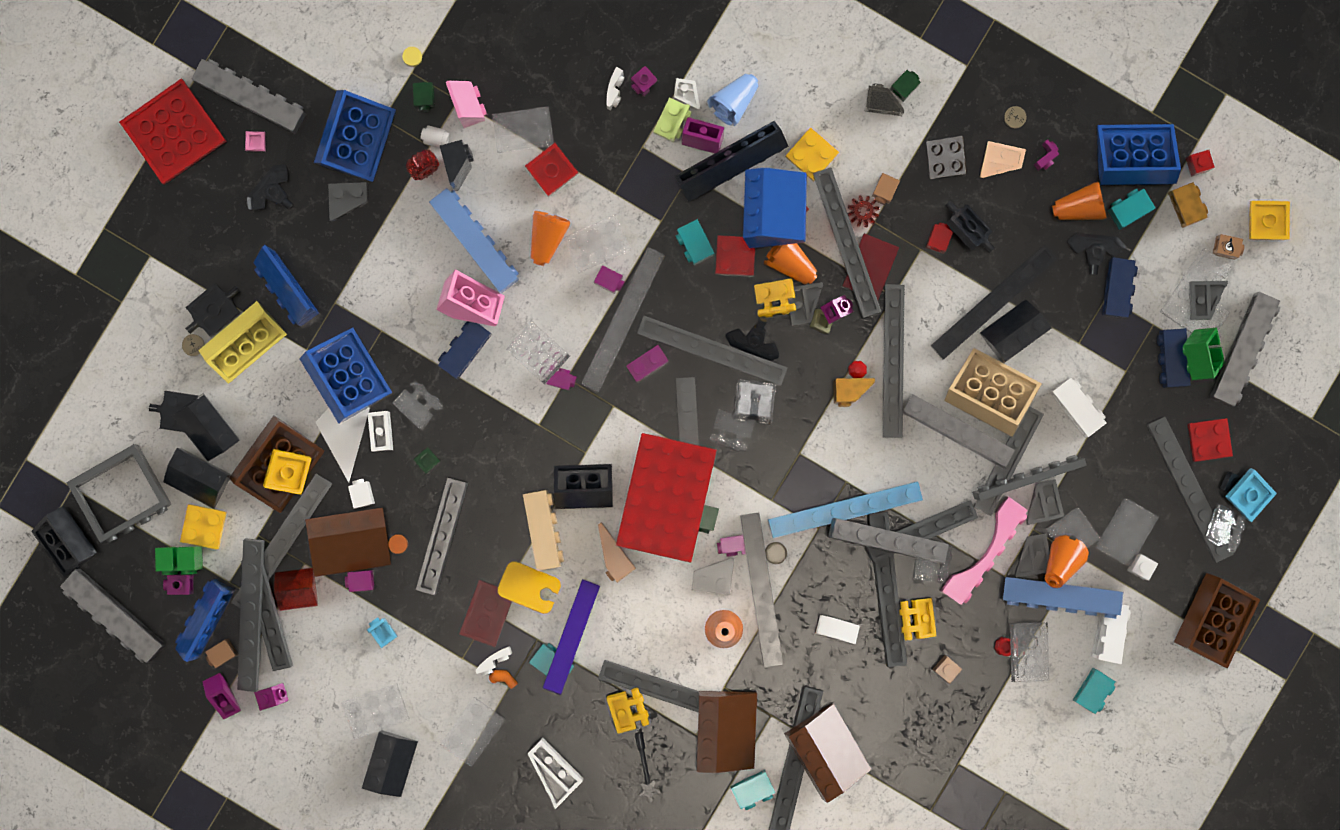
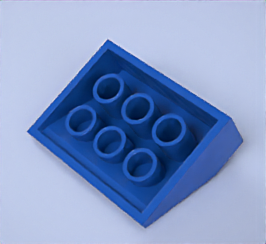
[314,90,396,182]
[1097,124,1181,185]
[743,168,807,248]
[253,245,319,326]
[299,328,392,424]
[175,579,235,662]

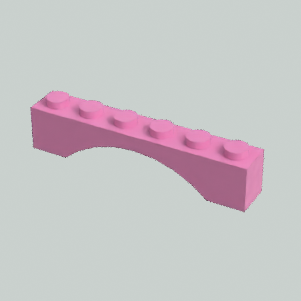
[940,497,1028,605]

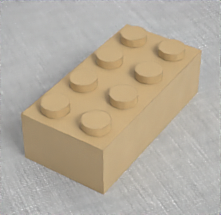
[523,490,564,571]

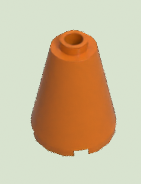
[1052,182,1107,220]
[530,211,570,266]
[764,243,817,285]
[1045,535,1089,588]
[705,610,743,648]

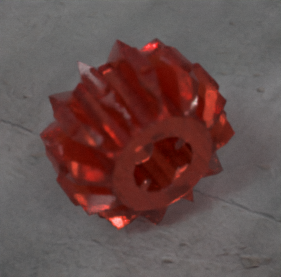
[406,150,440,180]
[847,195,880,228]

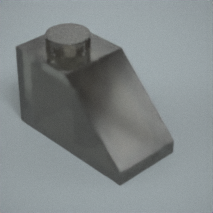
[864,83,904,117]

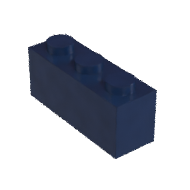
[1102,257,1138,319]
[438,321,492,380]
[1157,328,1191,388]

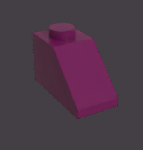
[202,673,241,719]

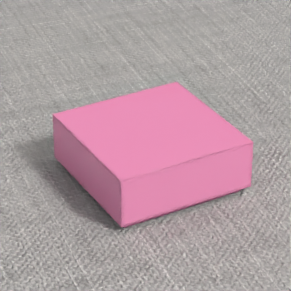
[245,131,266,152]

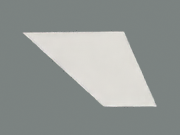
[315,407,370,482]

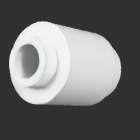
[421,125,450,148]

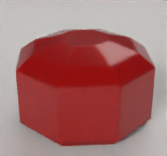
[848,361,867,378]
[995,637,1015,656]

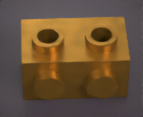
[1168,182,1208,228]

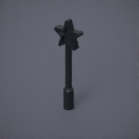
[635,733,661,802]

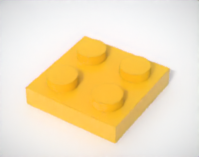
[785,127,839,182]
[1249,201,1290,240]
[263,449,312,495]
[180,504,227,550]

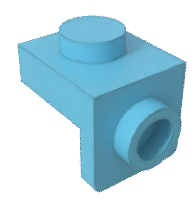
[367,618,398,648]

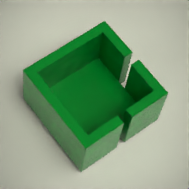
[1183,327,1225,380]
[155,546,203,575]

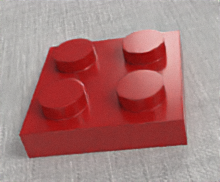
[525,143,579,197]
[715,235,755,276]
[1188,418,1233,462]

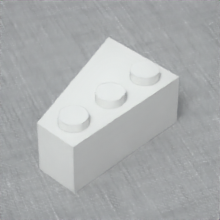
[528,738,584,809]

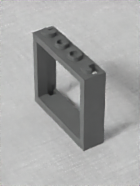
[66,444,172,544]

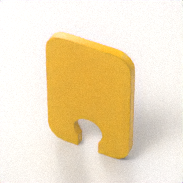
[498,562,561,614]

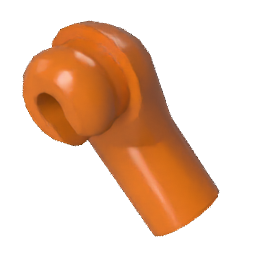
[489,670,518,689]

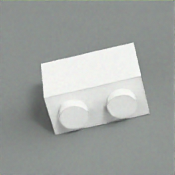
[368,411,393,452]

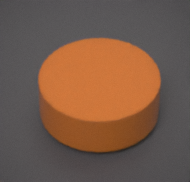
[388,534,408,554]

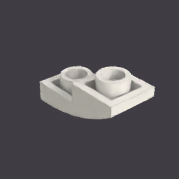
[607,67,624,111]
[815,615,860,644]
[475,646,512,676]

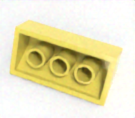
[198,301,287,384]

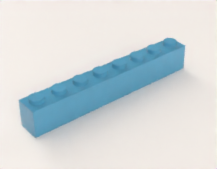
[767,482,923,538]

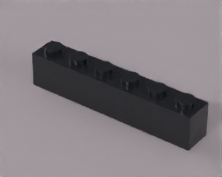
[674,121,789,202]

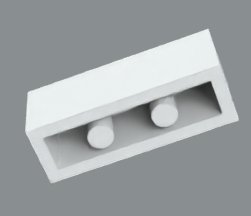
[1050,378,1106,438]

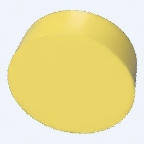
[402,47,422,67]

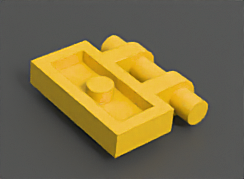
[754,279,796,318]
[899,598,936,640]
[607,688,649,734]

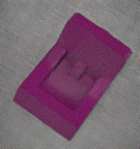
[631,66,657,96]
[1034,139,1059,171]
[254,683,288,711]

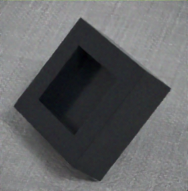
[1220,471,1242,492]

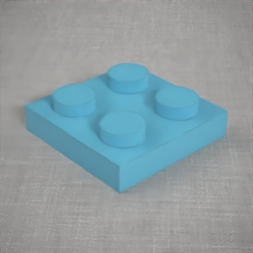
[1225,468,1277,522]

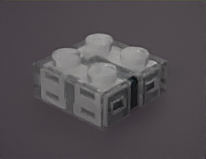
[733,379,776,425]

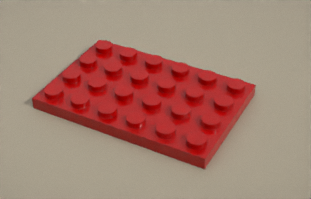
[616,433,717,563]

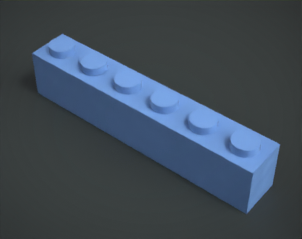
[429,188,519,294]
[1003,577,1124,619]

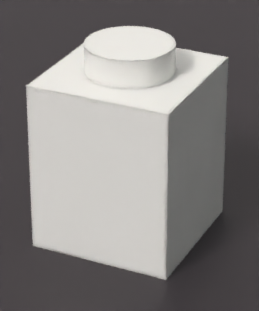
[348,479,375,509]
[1127,554,1158,581]

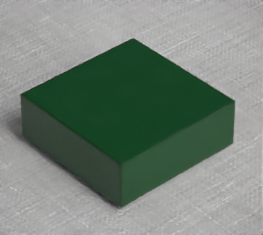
[413,447,441,474]

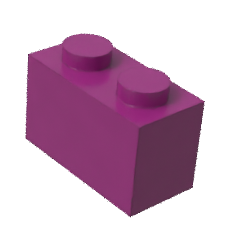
[682,117,724,154]
[626,345,669,383]

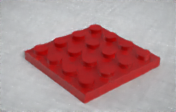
[119,78,226,185]

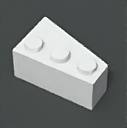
[1091,605,1131,664]

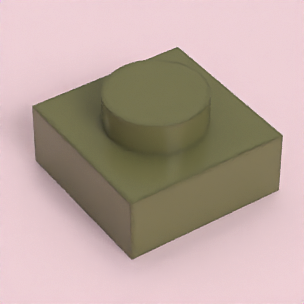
[810,309,832,334]

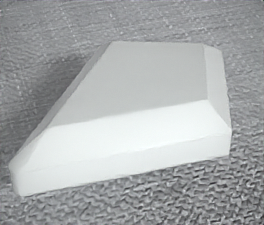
[674,78,700,110]

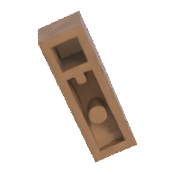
[598,522,636,583]

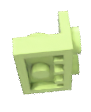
[653,97,692,142]

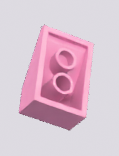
[446,81,487,128]
[436,270,505,326]

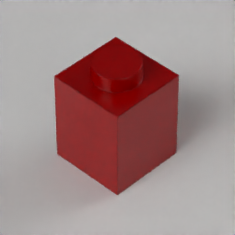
[1186,150,1215,177]
[926,223,953,254]

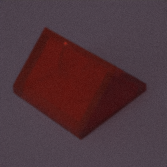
[274,568,318,611]

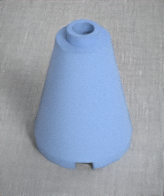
[707,74,758,126]

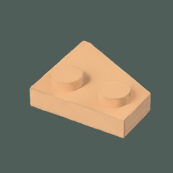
[980,141,1026,178]

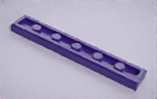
[543,579,600,695]

